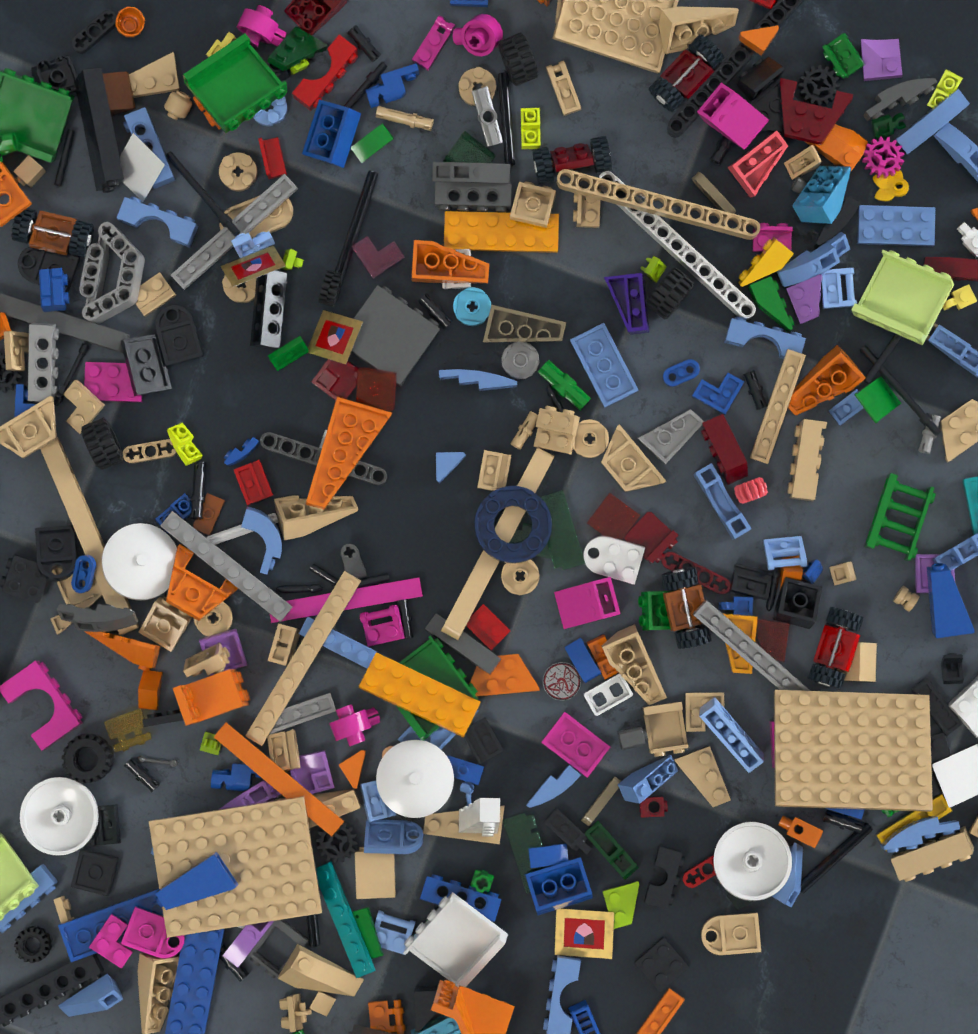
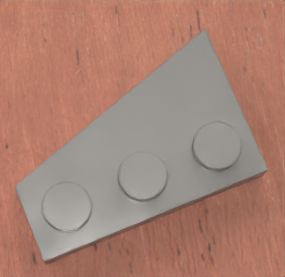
[638,409,704,465]

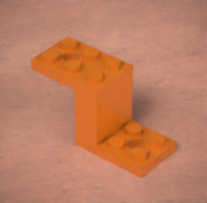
[0,161,32,227]
[173,669,250,726]

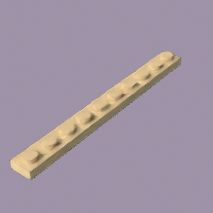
[246,571,361,746]

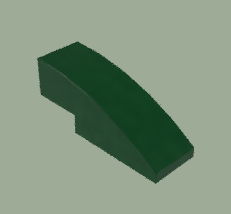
[584,821,639,880]

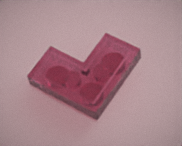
[352,236,404,278]

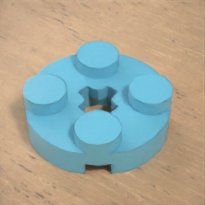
[453,287,491,326]

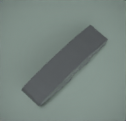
[425,614,501,675]

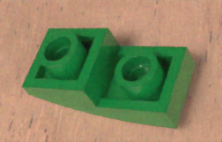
[351,123,394,163]

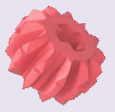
[734,477,768,504]

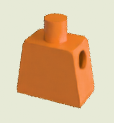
[778,815,824,848]

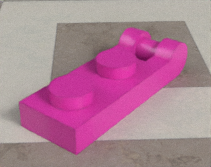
[412,15,456,71]

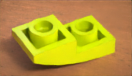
[927,69,963,108]
[521,108,541,149]
[167,423,203,466]

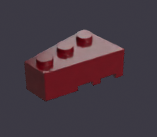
[701,414,748,485]

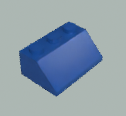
[302,99,361,168]
[525,857,593,915]

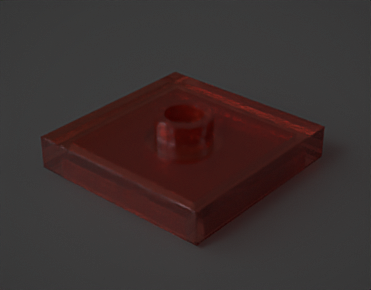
[356,367,397,411]
[587,493,640,540]

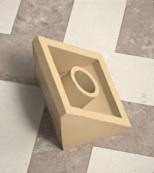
[837,642,877,682]

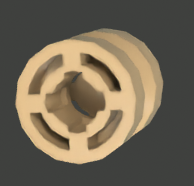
[893,585,920,612]

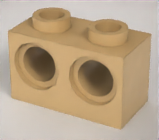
[268,623,300,666]

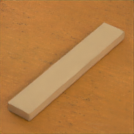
[750,349,806,464]

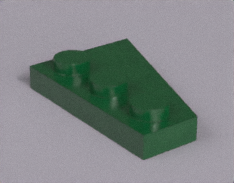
[267,26,328,71]

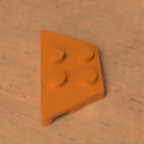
[470,654,540,696]

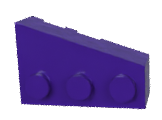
[604,273,649,335]

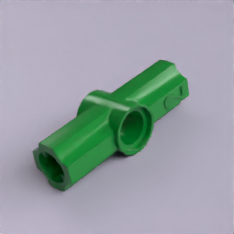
[538,360,591,411]
[470,870,494,893]

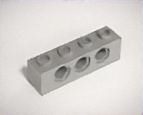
[28,322,59,402]

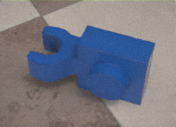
[718,597,753,616]

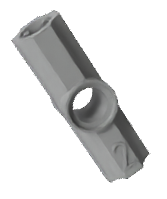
[471,86,503,147]

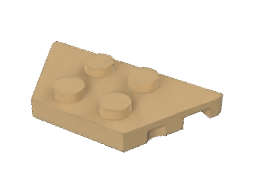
[0,396,57,458]
[940,399,978,463]
[601,424,666,492]

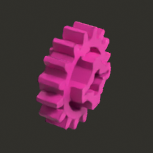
[862,136,905,179]

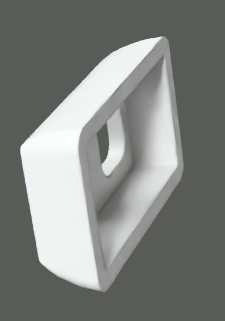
[584,674,633,716]

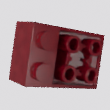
[284,0,349,36]

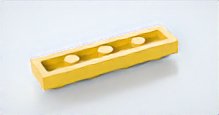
[875,794,952,851]

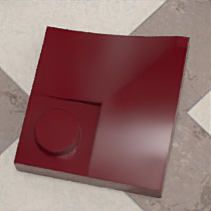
[312,359,366,400]

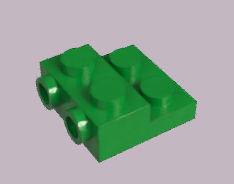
[638,591,671,631]

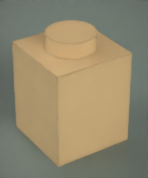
[13,155,46,188]

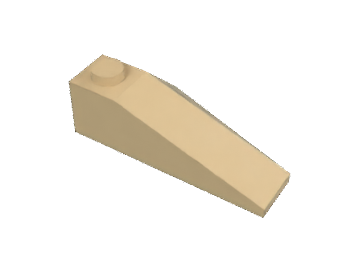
[659,7,739,54]
[602,624,667,705]

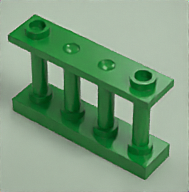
[864,473,936,561]

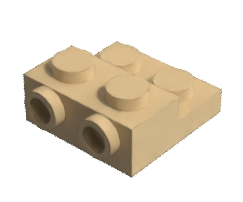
[510,182,556,228]
[534,406,580,455]
[139,597,192,652]
[183,643,230,677]

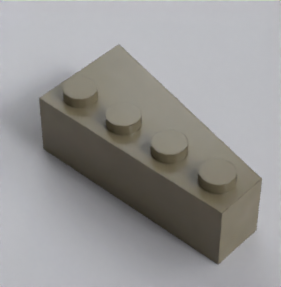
[483,305,567,343]

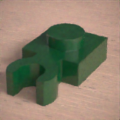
[871,113,906,139]

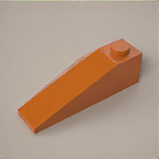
[804,124,868,172]
[412,240,489,283]
[788,345,866,416]
[84,631,161,671]

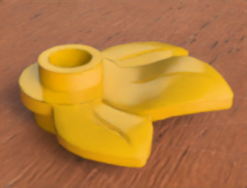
[873,170,909,201]

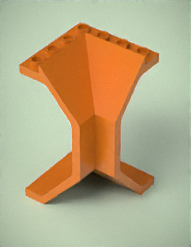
[431,980,515,1034]

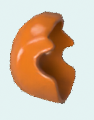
[115,7,145,38]

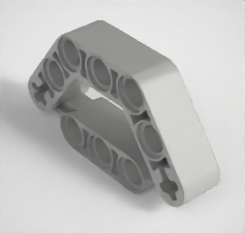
[79,222,145,324]

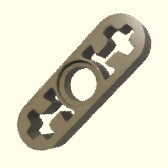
[691,172,736,214]
[581,776,621,826]

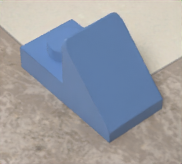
[829,389,863,426]

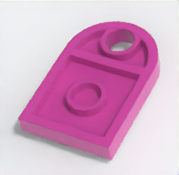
[121,906,184,958]

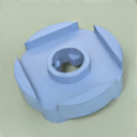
[253,96,288,126]

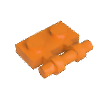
[368,999,406,1034]

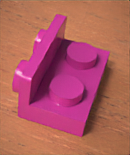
[753,223,793,252]

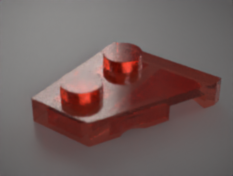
[756,619,790,662]

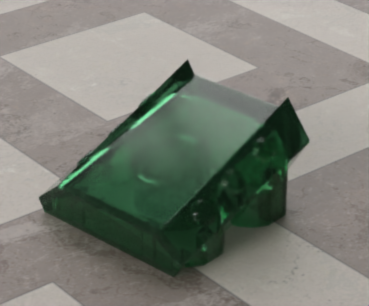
[443,131,496,163]

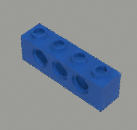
[420,874,502,922]

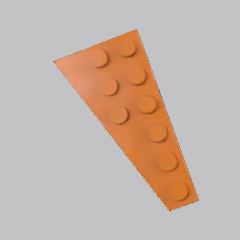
[306,397,392,510]

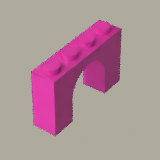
[0,661,83,751]

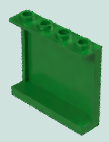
[183,33,287,134]
[0,68,75,163]
[396,635,479,741]

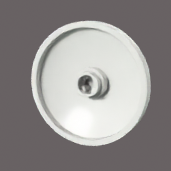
[102,523,177,601]
[376,740,454,818]
[20,777,99,855]
[713,822,792,901]

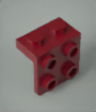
[624,512,679,564]

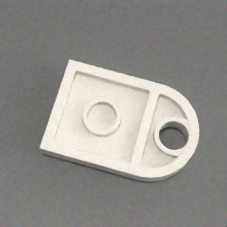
[584,536,645,585]

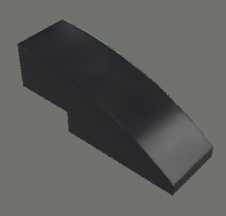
[814,196,861,249]

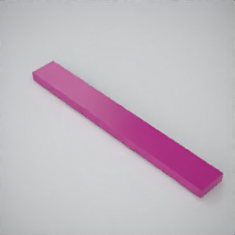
[270,577,423,623]

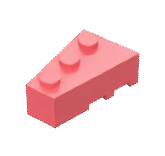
[727,131,788,198]

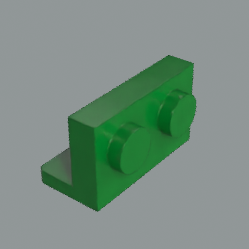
[822,33,865,78]

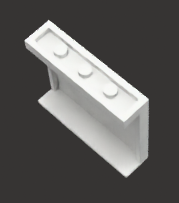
[403,892,508,987]

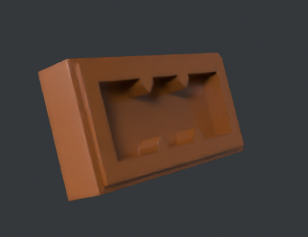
[193,493,225,535]

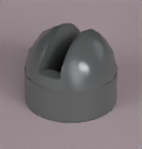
[791,176,807,193]

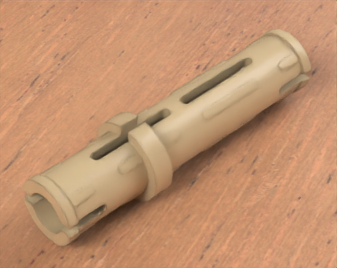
[376,106,434,131]

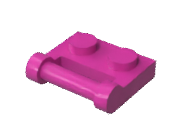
[360,605,405,647]

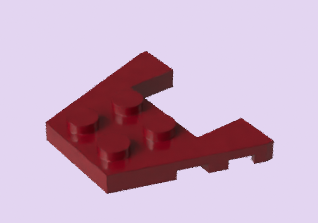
[780,78,854,145]

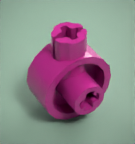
[237,5,287,47]
[453,14,503,57]
[329,704,380,747]

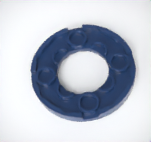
[474,486,552,564]

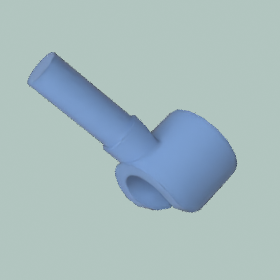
[460,781,474,806]

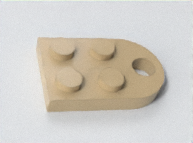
[701,912,761,955]

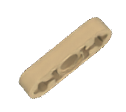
[123,439,177,464]

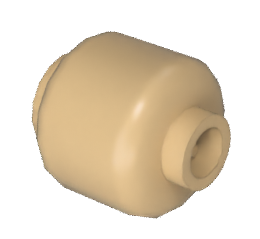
[164,90,192,120]

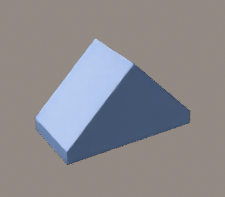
[436,452,466,484]

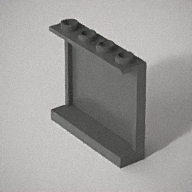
[351,285,441,387]

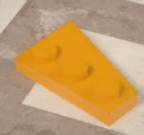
[722,613,758,674]

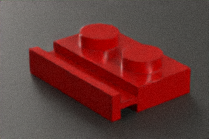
[234,460,274,506]
[466,604,510,650]

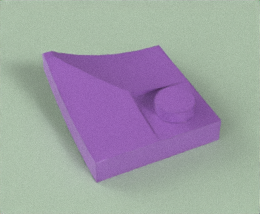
[861,39,902,81]
[290,750,335,794]

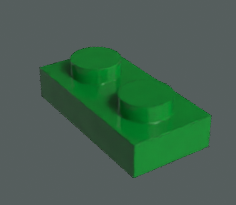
[268,336,310,371]

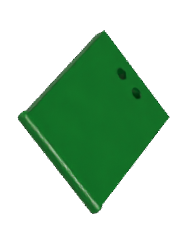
[854,376,902,423]
[352,907,384,959]

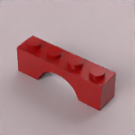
[292,34,358,111]

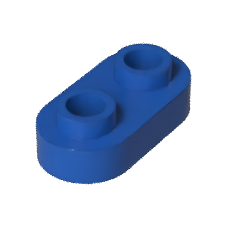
[663,359,700,387]
[71,555,96,593]

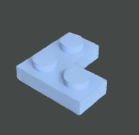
[231,231,275,258]

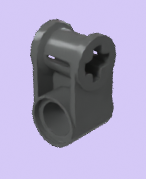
[341,544,367,579]

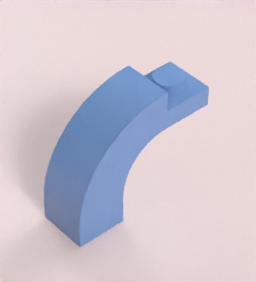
[241,506,282,575]

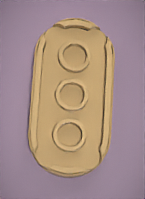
[220,196,293,239]

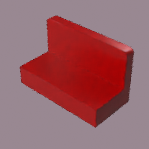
[258,137,287,179]

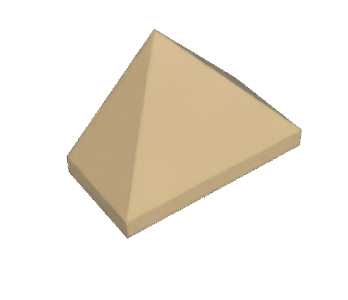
[784,145,822,180]

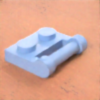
[821,268,857,309]
[763,536,807,570]
[374,910,416,955]

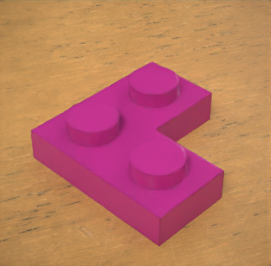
[89,913,133,969]

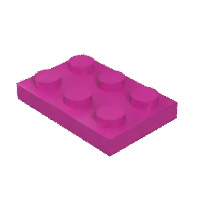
[84,362,142,402]
[541,712,610,778]

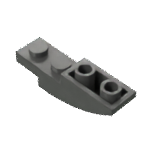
[863,78,937,122]
[432,162,511,183]
[57,604,138,632]

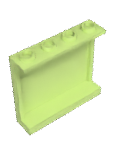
[851,250,954,345]
[0,833,39,921]

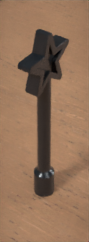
[54,343,89,406]

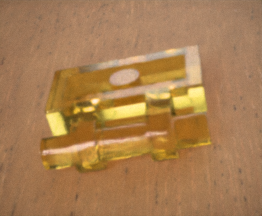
[104,708,152,752]

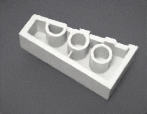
[459,798,500,837]

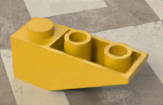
[738,238,794,287]

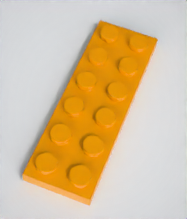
[444,211,559,253]
[359,652,481,738]

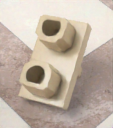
[279,993,312,1032]

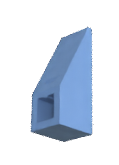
[618,755,678,804]
[772,842,803,907]
[58,973,123,1017]

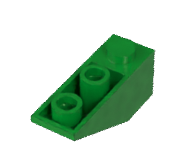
[748,276,794,333]

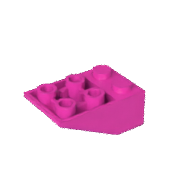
[697,82,769,150]
[554,577,620,629]

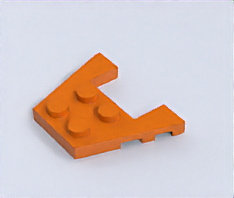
[166,544,238,621]

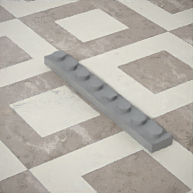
[171,174,298,290]
[160,511,293,622]
[693,600,811,691]

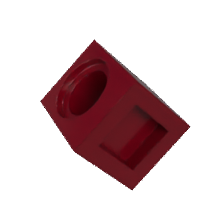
[639,796,668,818]

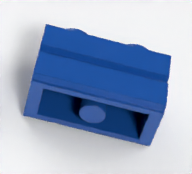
[39,268,69,312]

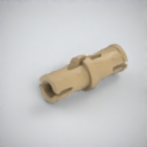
[510,411,538,450]

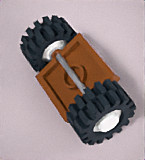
[11,208,94,257]
[662,567,712,649]

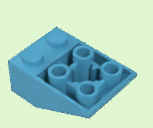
[792,166,851,224]

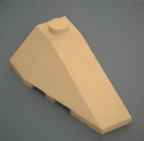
[274,495,358,540]
[278,944,364,996]
[138,952,180,1034]

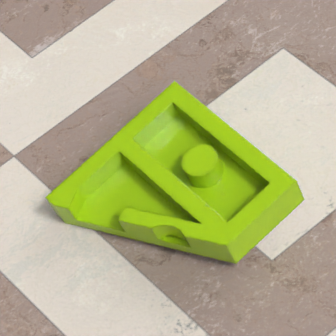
[602,881,639,929]

